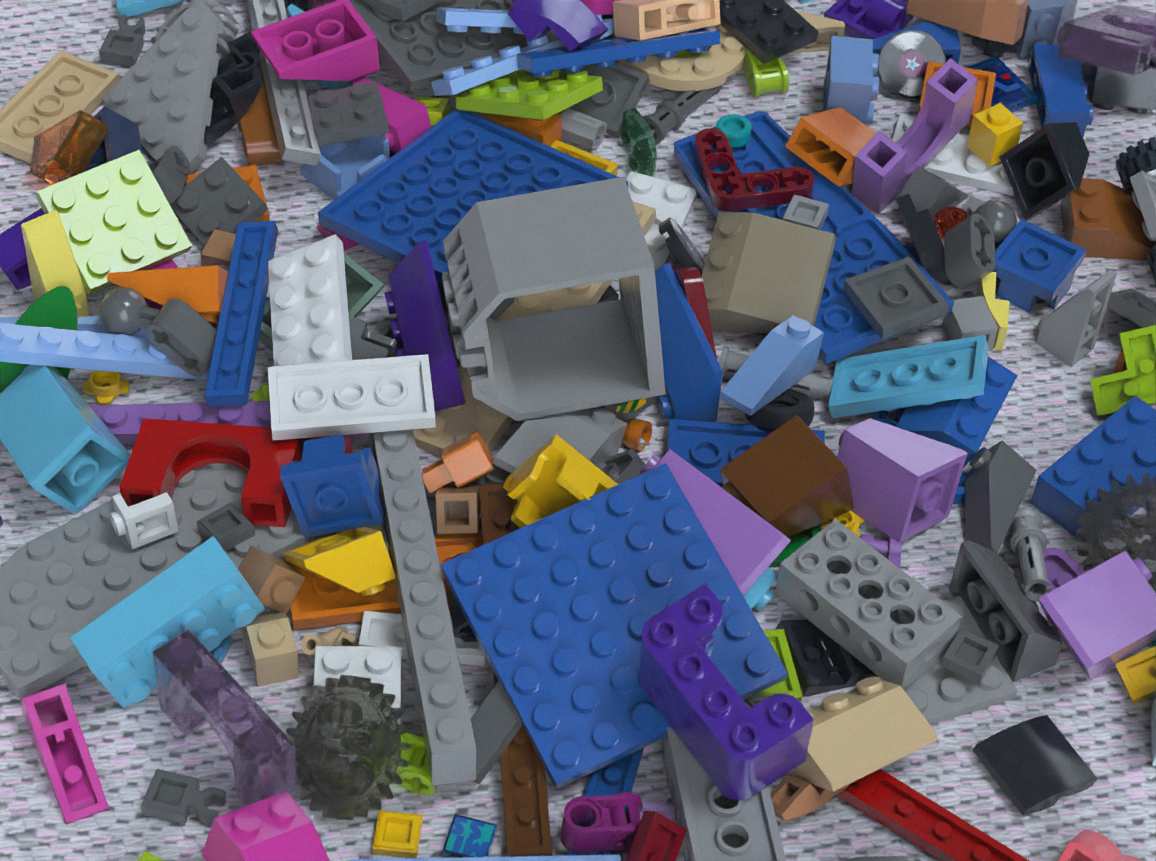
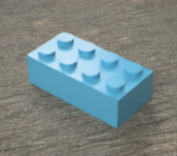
[70,536,266,708]

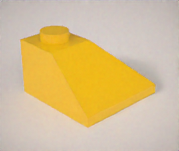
[282,527,396,596]

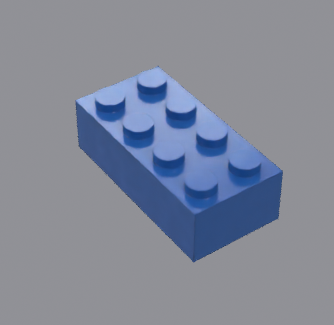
[1031,396,1156,549]

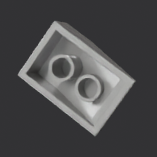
[492,407,628,473]

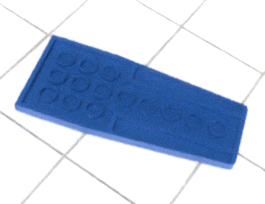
[673,111,954,364]

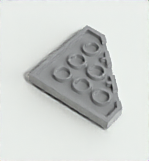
[102,0,224,174]

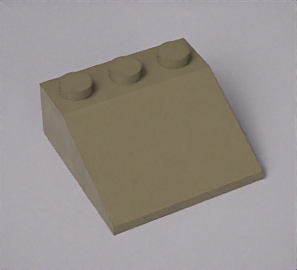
[701,212,836,333]

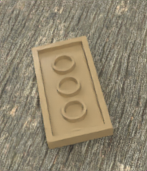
[0,50,119,167]

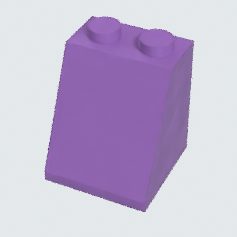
[837,418,968,543]
[1039,551,1156,680]

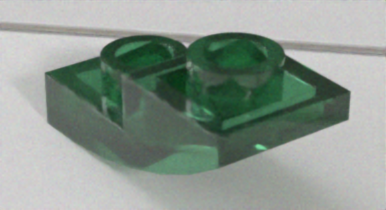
[620,108,657,177]

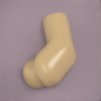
[301,627,357,657]

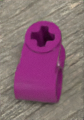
[560,792,643,854]

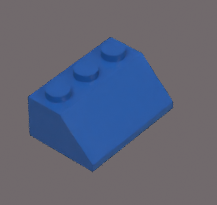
[895,357,1018,469]

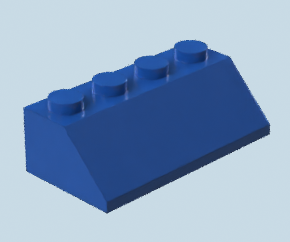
[655,263,723,422]

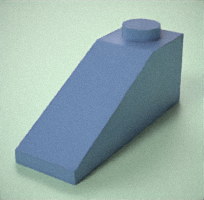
[719,315,824,416]

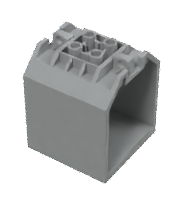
[442,177,666,421]

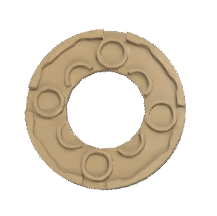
[611,24,746,91]

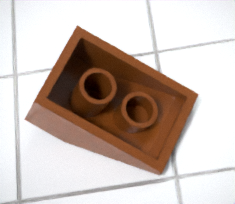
[1060,178,1156,261]

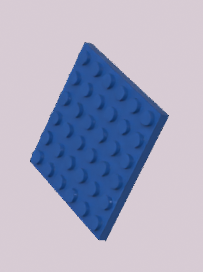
[318,109,628,285]
[441,463,788,789]

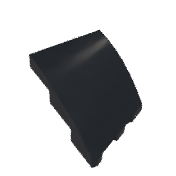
[204,29,262,145]

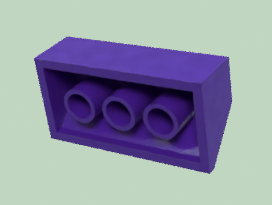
[384,240,466,411]

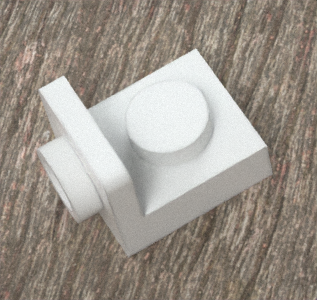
[109,492,179,549]

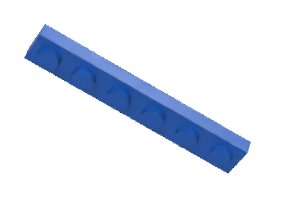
[517,27,720,77]
[204,221,278,407]

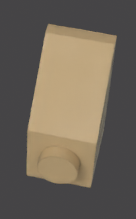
[242,610,299,687]

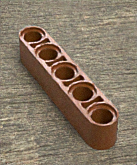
[237,69,284,166]

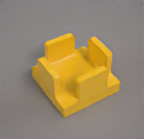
[503,434,618,528]

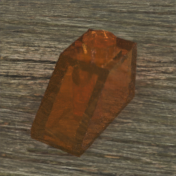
[29,110,109,185]

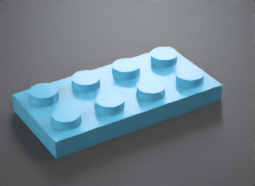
[828,335,989,418]

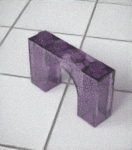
[1057,4,1156,75]
[152,629,298,806]

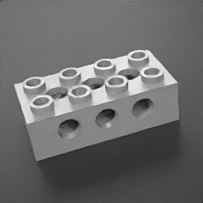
[775,519,962,689]
[663,727,786,861]

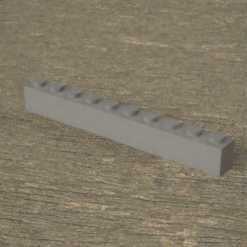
[372,429,476,786]

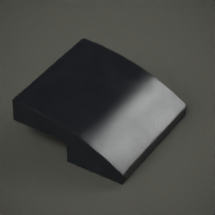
[895,194,952,285]
[776,619,879,697]
[973,715,1098,816]

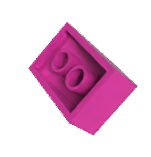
[250,0,380,81]
[201,791,330,861]

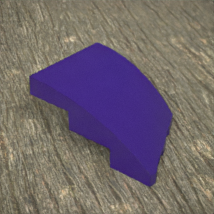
[508,0,609,52]

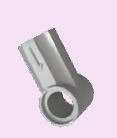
[557,108,607,150]

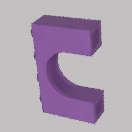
[852,58,978,214]

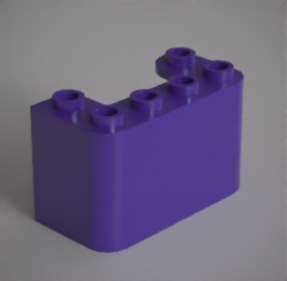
[639,583,814,800]

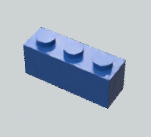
[1028,44,1093,137]

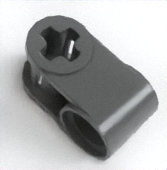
[146,146,191,204]

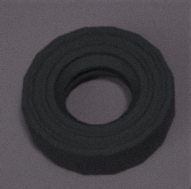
[745,389,815,430]

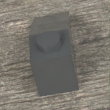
[965,440,1037,553]

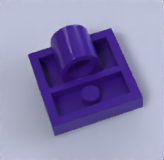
[824,0,914,39]

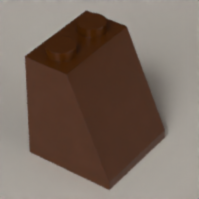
[720,415,854,537]

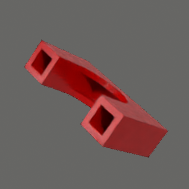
[119,418,303,527]

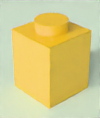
[967,103,1023,167]

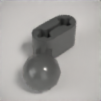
[944,200,1018,289]
[99,287,217,377]

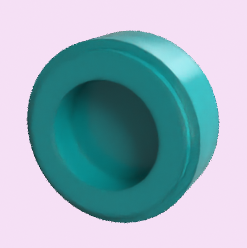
[716,114,752,147]

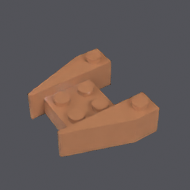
[906,0,1028,45]

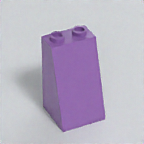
[639,449,791,596]

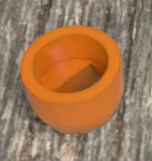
[622,419,652,452]

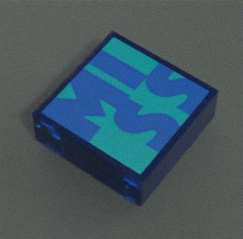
[442,814,497,858]

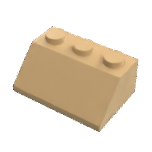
[786,677,938,792]

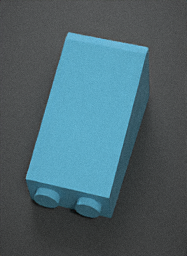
[0,364,130,514]

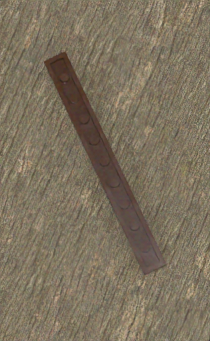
[479,484,552,857]

